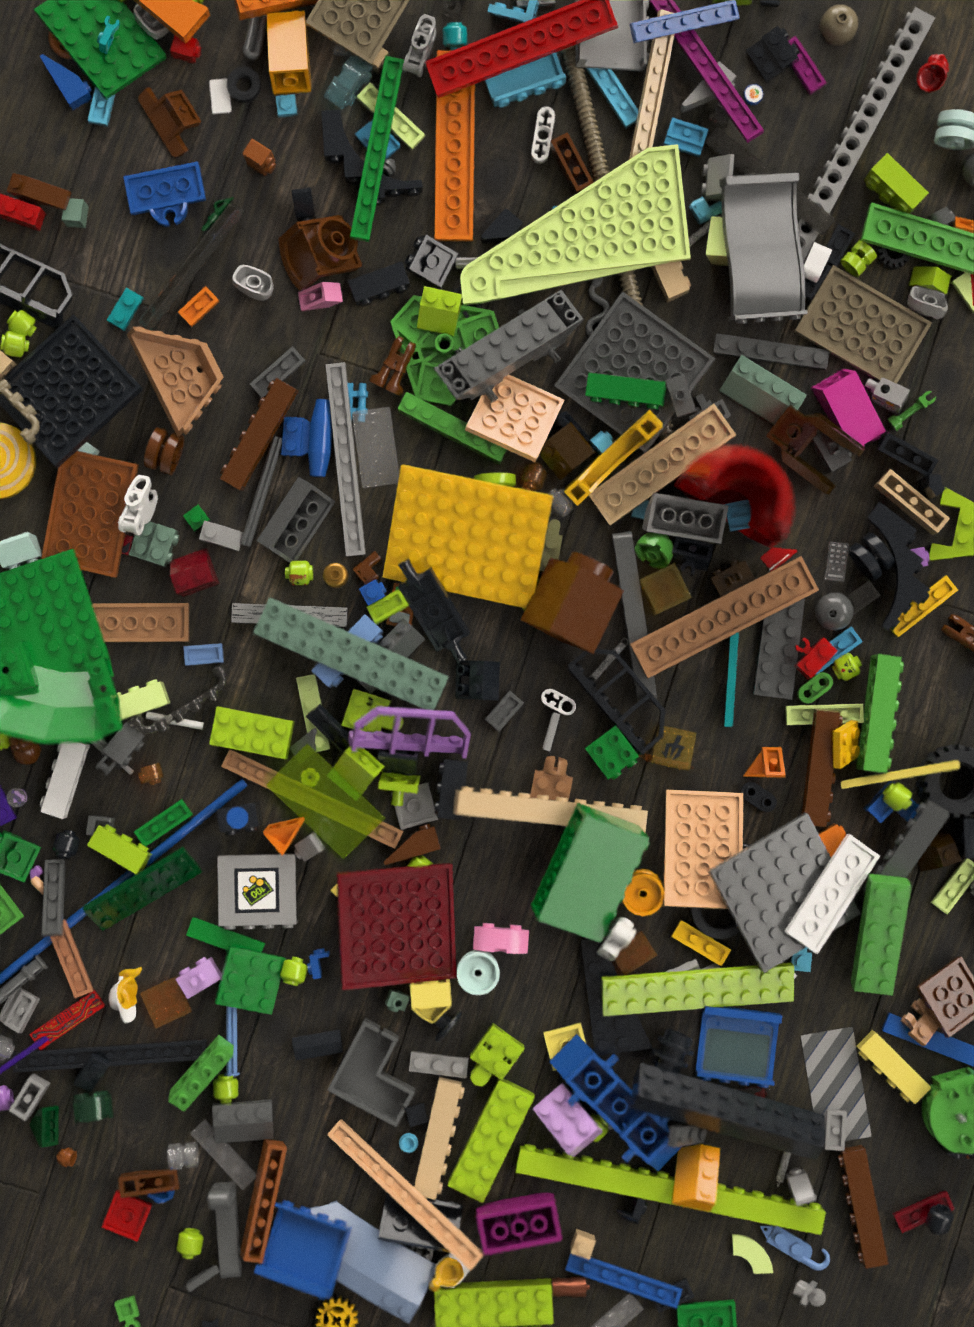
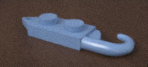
[760,1225,830,1271]

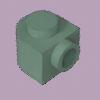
[385,988,410,1012]

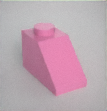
[298,282,343,311]

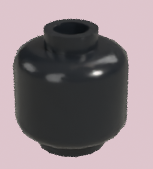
[52,830,80,859]
[925,1204,954,1235]

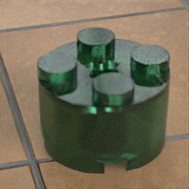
[72,1090,114,1123]

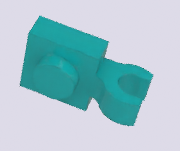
[97,16,120,54]

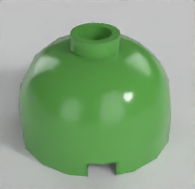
[634,532,674,569]

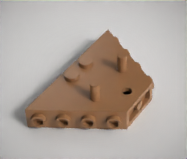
[127,327,223,438]

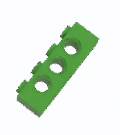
[169,1035,234,1112]

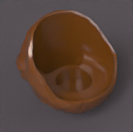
[9,736,41,765]

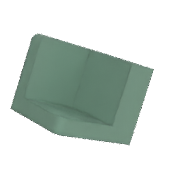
[62,198,88,228]

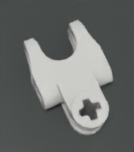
[118,475,158,535]
[597,917,636,961]

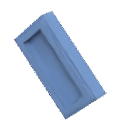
[183,643,224,666]

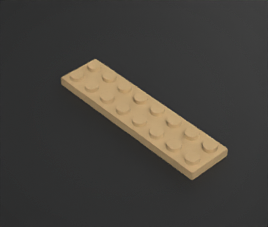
[589,404,737,526]

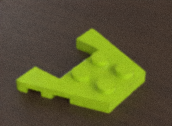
[929,488,974,561]

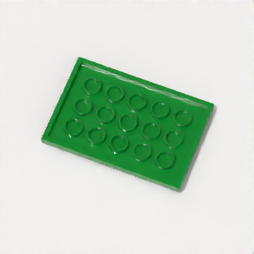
[34,0,167,100]

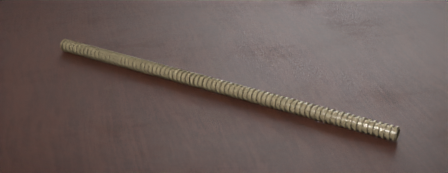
[562,45,675,442]

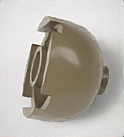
[819,5,858,45]

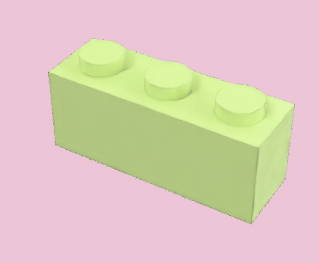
[117,679,171,720]

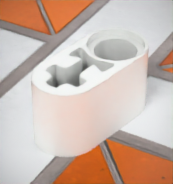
[804,242,832,283]
[541,689,576,715]

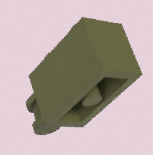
[539,519,563,573]

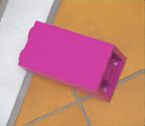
[811,369,886,447]

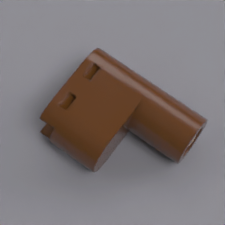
[353,551,382,585]

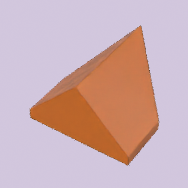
[743,747,785,777]
[263,817,305,856]

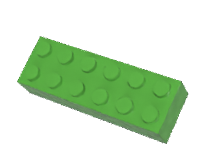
[856,654,904,773]
[851,874,911,995]

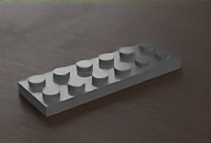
[753,598,805,700]

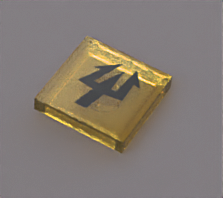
[651,726,697,771]

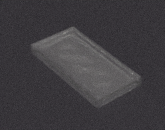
[352,407,399,488]

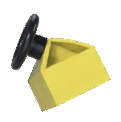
[410,979,462,1042]

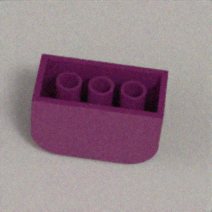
[477,1193,562,1255]

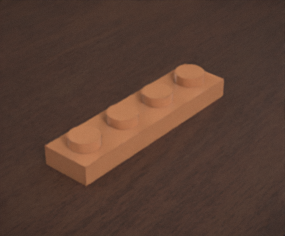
[50,919,94,998]

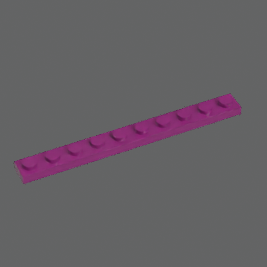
[649,0,764,143]

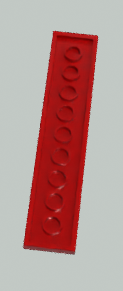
[425,0,618,98]

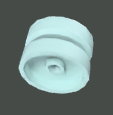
[934,109,974,150]
[457,950,500,995]

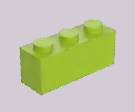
[87,824,152,874]

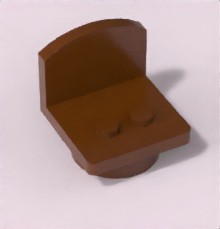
[278,215,362,290]

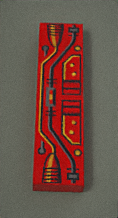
[29,990,105,1050]

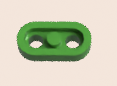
[797,672,833,703]

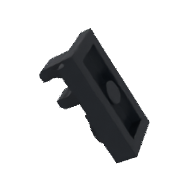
[553,411,591,442]

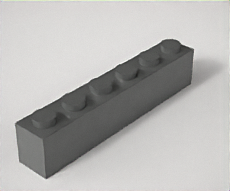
[862,799,949,897]

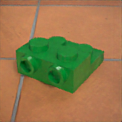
[0,830,41,882]

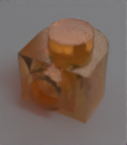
[138,762,164,785]

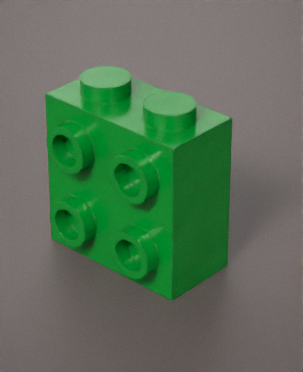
[584,725,639,780]

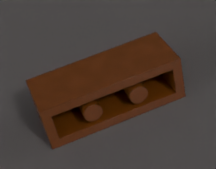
[550,132,594,195]

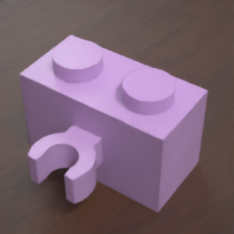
[176,957,222,999]

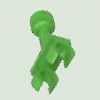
[887,391,936,431]

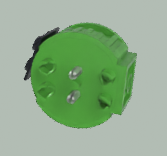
[921,1067,974,1159]

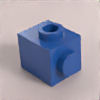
[359,579,387,606]

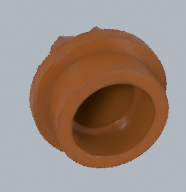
[57,1147,77,1167]

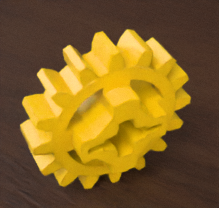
[316,1296,358,1327]

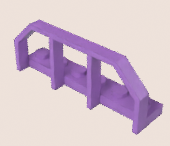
[348,707,471,758]

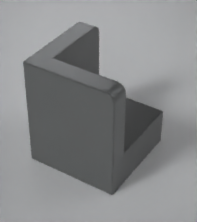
[86,815,115,835]

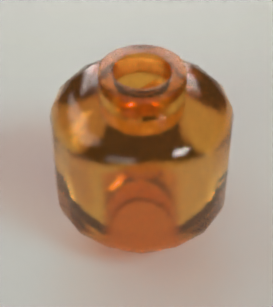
[519,462,547,492]

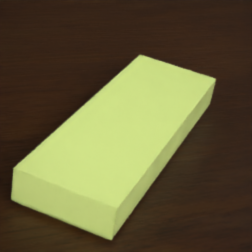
[931,858,974,915]

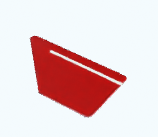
[761,547,797,571]

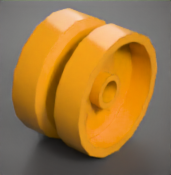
[623,869,664,916]

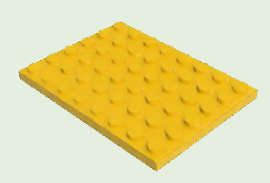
[383,465,553,608]

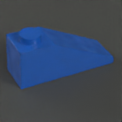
[40,54,92,110]

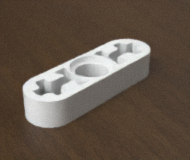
[531,107,555,163]

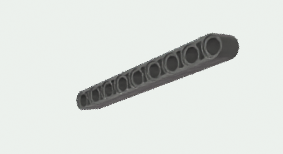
[612,531,657,701]

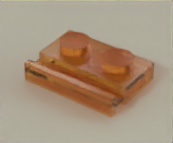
[615,931,657,975]

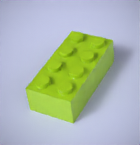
[209,706,295,759]

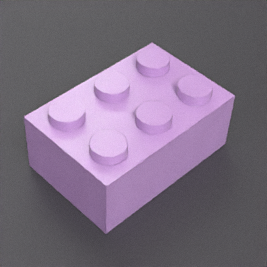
[533,1083,603,1157]

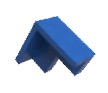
[863,781,919,823]

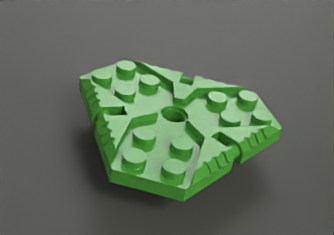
[390,295,499,406]

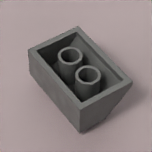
[213,1099,274,1143]

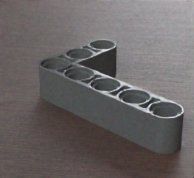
[209,1181,242,1279]

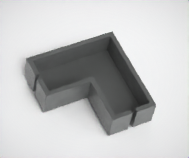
[328,1018,415,1127]

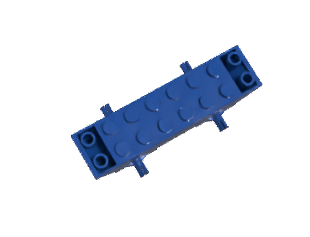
[549,1034,683,1171]

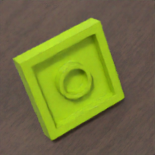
[378,771,420,806]

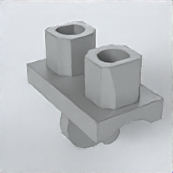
[793,1279,826,1306]

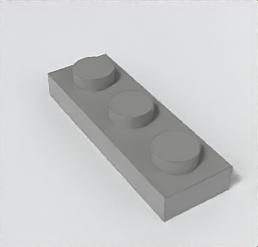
[409,1051,469,1078]

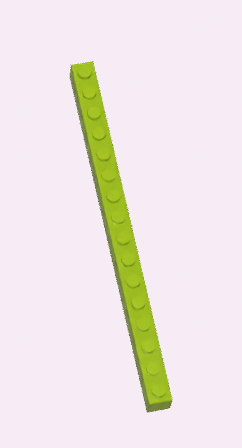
[516,1144,826,1235]

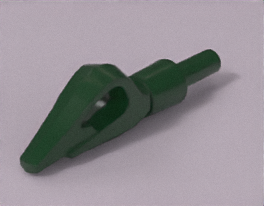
[201,197,234,232]

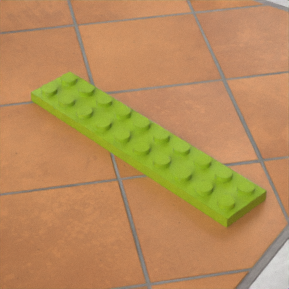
[602,963,794,1016]

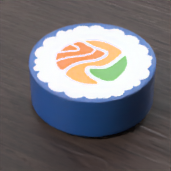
[743,84,763,105]

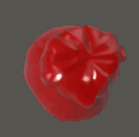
[916,54,949,92]

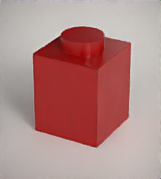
[170,36,201,64]

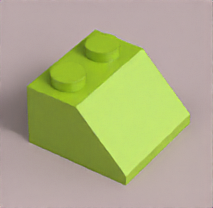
[417,286,463,336]

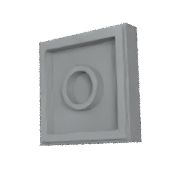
[391,783,438,830]

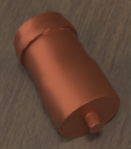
[552,1277,590,1298]

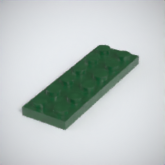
[82,847,202,931]

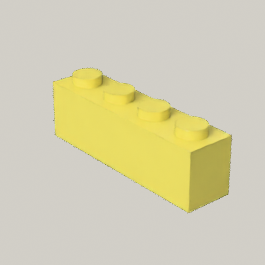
[856,1030,931,1104]

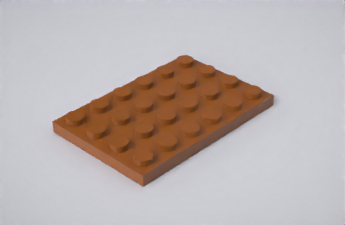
[41,451,139,577]

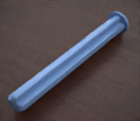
[224,1006,240,1076]

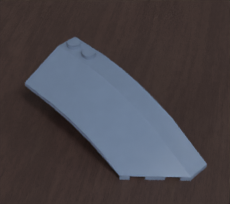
[310,1201,436,1323]

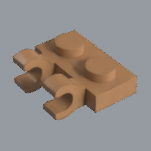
[900,998,939,1046]

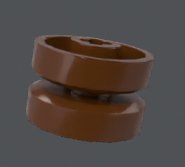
[144,427,184,476]

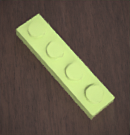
[357,83,425,150]
[296,674,331,752]
[785,704,864,725]

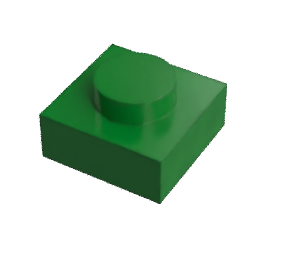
[183,505,211,532]

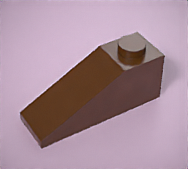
[7,173,72,210]
[384,824,441,865]
[118,1169,180,1198]

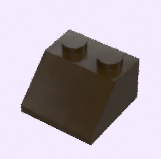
[539,422,595,480]

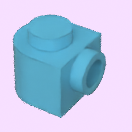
[589,431,613,455]

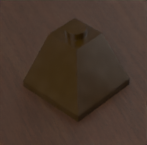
[917,823,962,872]

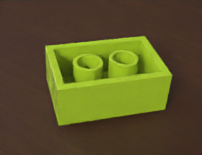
[864,153,929,214]

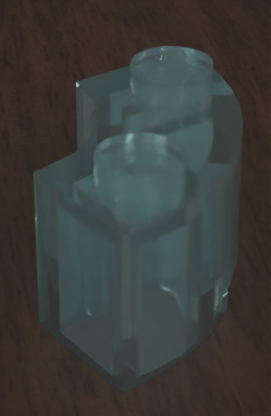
[324,55,373,110]

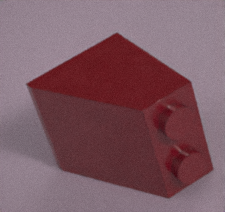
[170,548,219,597]

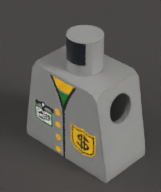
[864,378,910,415]

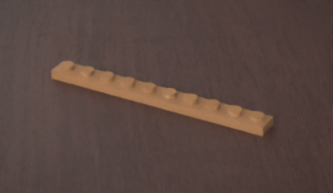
[221,749,403,849]

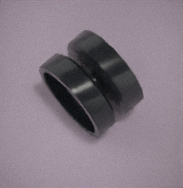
[847,532,896,582]

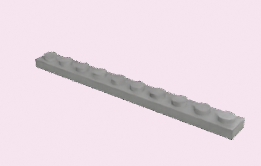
[326,362,366,556]

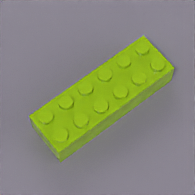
[448,1078,534,1203]
[434,1278,553,1327]

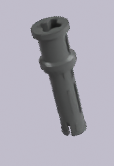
[0,955,48,1004]

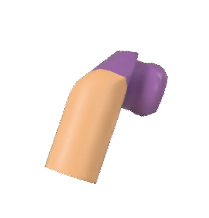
[29,865,44,895]

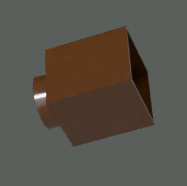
[521,551,624,654]

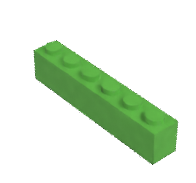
[398,392,507,465]

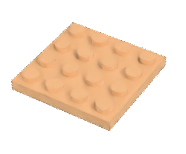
[465,375,564,462]

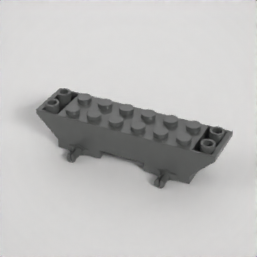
[434,290,583,403]

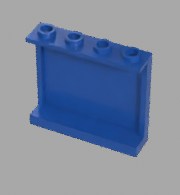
[254,1200,352,1299]

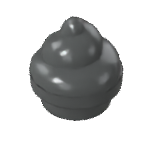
[382,158,396,177]

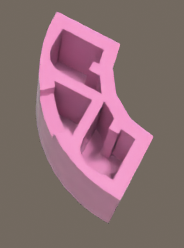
[473,923,529,954]

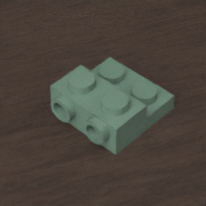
[129,522,180,567]

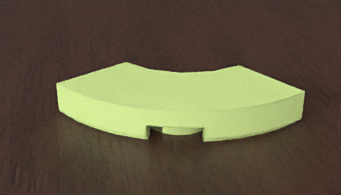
[732,1234,773,1274]

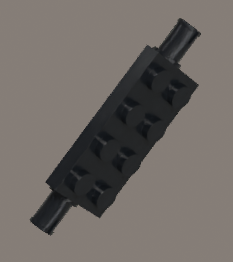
[398,559,470,664]

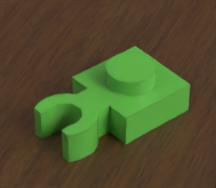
[114,1296,140,1327]

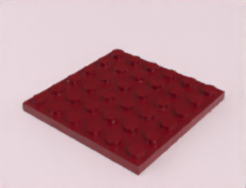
[336,863,457,990]

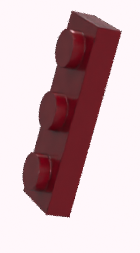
[892,1190,955,1233]

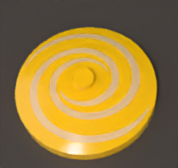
[0,423,36,499]

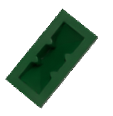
[29,1105,59,1147]

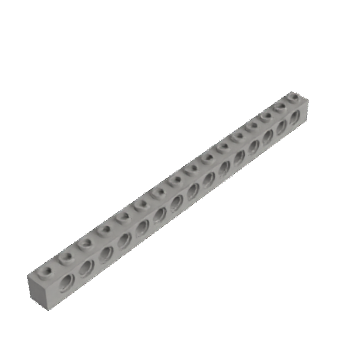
[797,7,935,261]

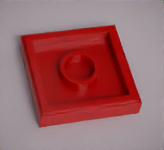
[101,1190,153,1242]

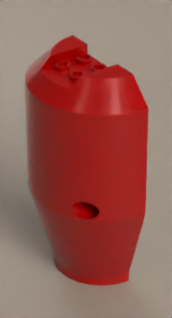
[674,446,794,548]

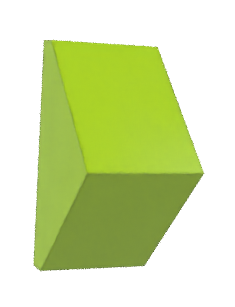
[909,267,951,295]

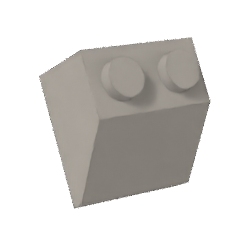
[701,154,734,202]

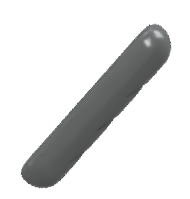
[243,15,267,60]

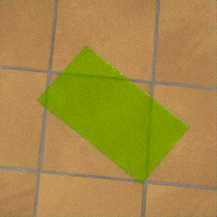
[266,743,385,859]

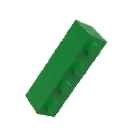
[585,372,667,410]

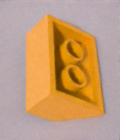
[672,1144,720,1212]

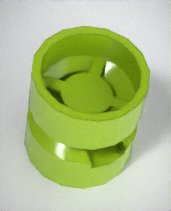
[840,240,877,277]

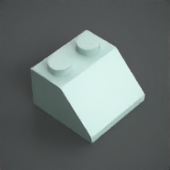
[0,532,42,570]

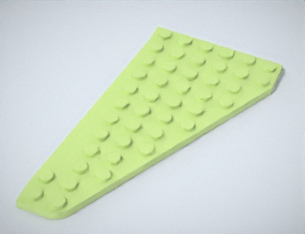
[461,144,691,305]

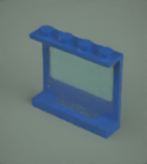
[695,1006,782,1088]

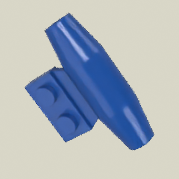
[281,399,333,477]

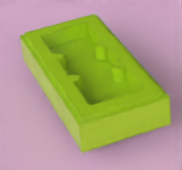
[367,589,409,624]

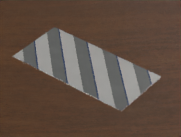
[801,1027,871,1141]

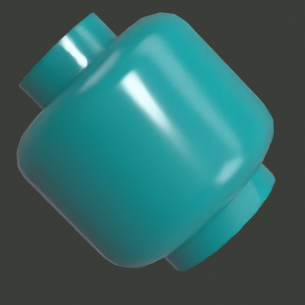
[442,22,468,51]

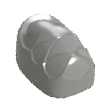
[134,4,169,39]
[232,265,273,301]
[907,286,948,320]

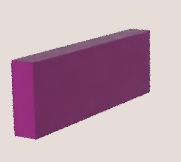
[788,36,827,95]

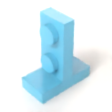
[487,0,539,23]

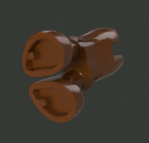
[369,336,416,396]
[941,614,974,653]

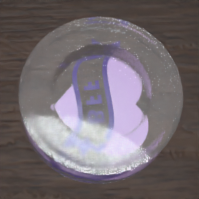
[7,788,27,807]

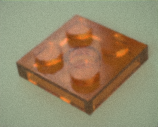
[140,976,192,1028]

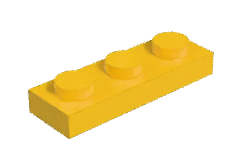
[671,920,731,966]

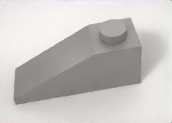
[680,61,736,112]

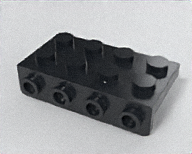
[378,1192,463,1253]

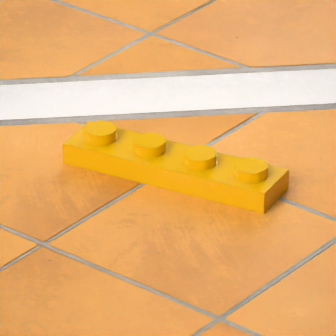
[890,575,958,638]

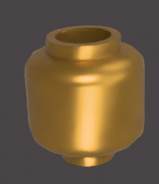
[323,563,349,588]

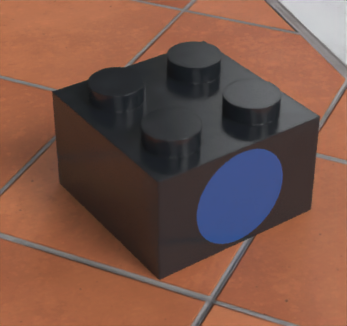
[216,802,263,835]

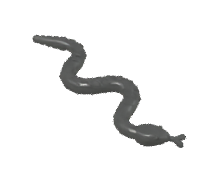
[585,277,611,337]

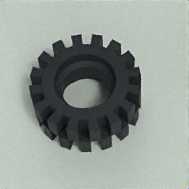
[875,246,911,270]

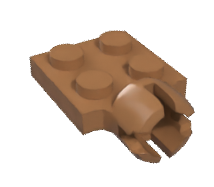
[530,756,573,802]

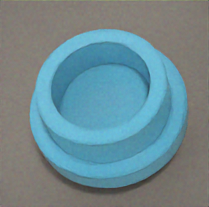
[399,1133,418,1153]

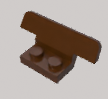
[138,87,202,157]

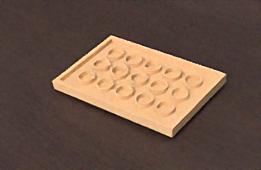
[663,790,743,909]

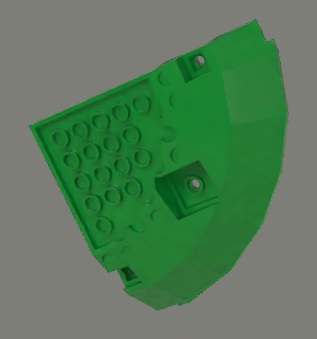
[0,549,122,743]

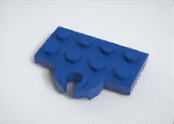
[123,162,206,227]

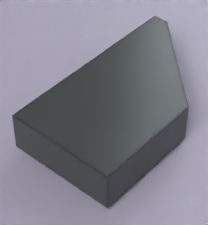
[290,728,317,764]
[186,1265,220,1292]

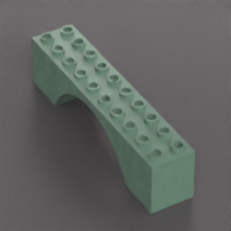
[254,597,448,710]

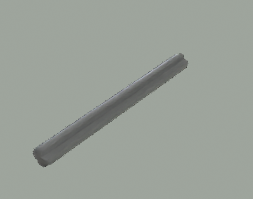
[241,436,282,547]

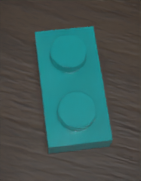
[107,288,144,331]

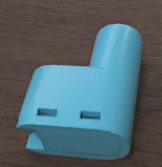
[689,197,722,225]

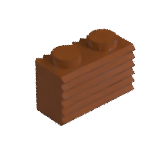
[243,139,276,176]

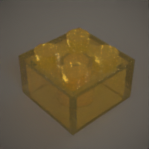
[639,563,692,615]

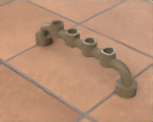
[0,379,40,445]

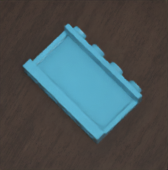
[485,53,566,107]

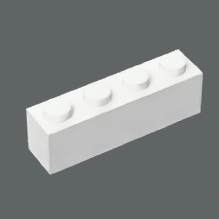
[40,742,90,819]

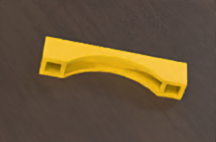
[564,409,663,506]

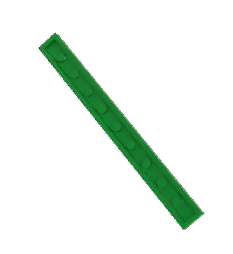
[350,56,404,242]

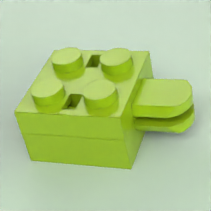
[342,689,404,732]
[470,1023,525,1086]

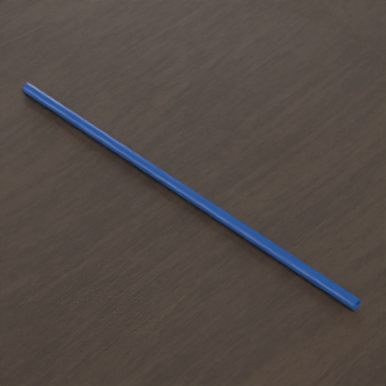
[0,779,248,985]

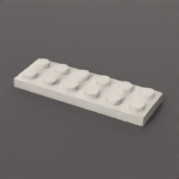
[784,834,880,954]

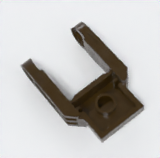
[766,405,865,495]

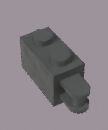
[96,722,145,776]

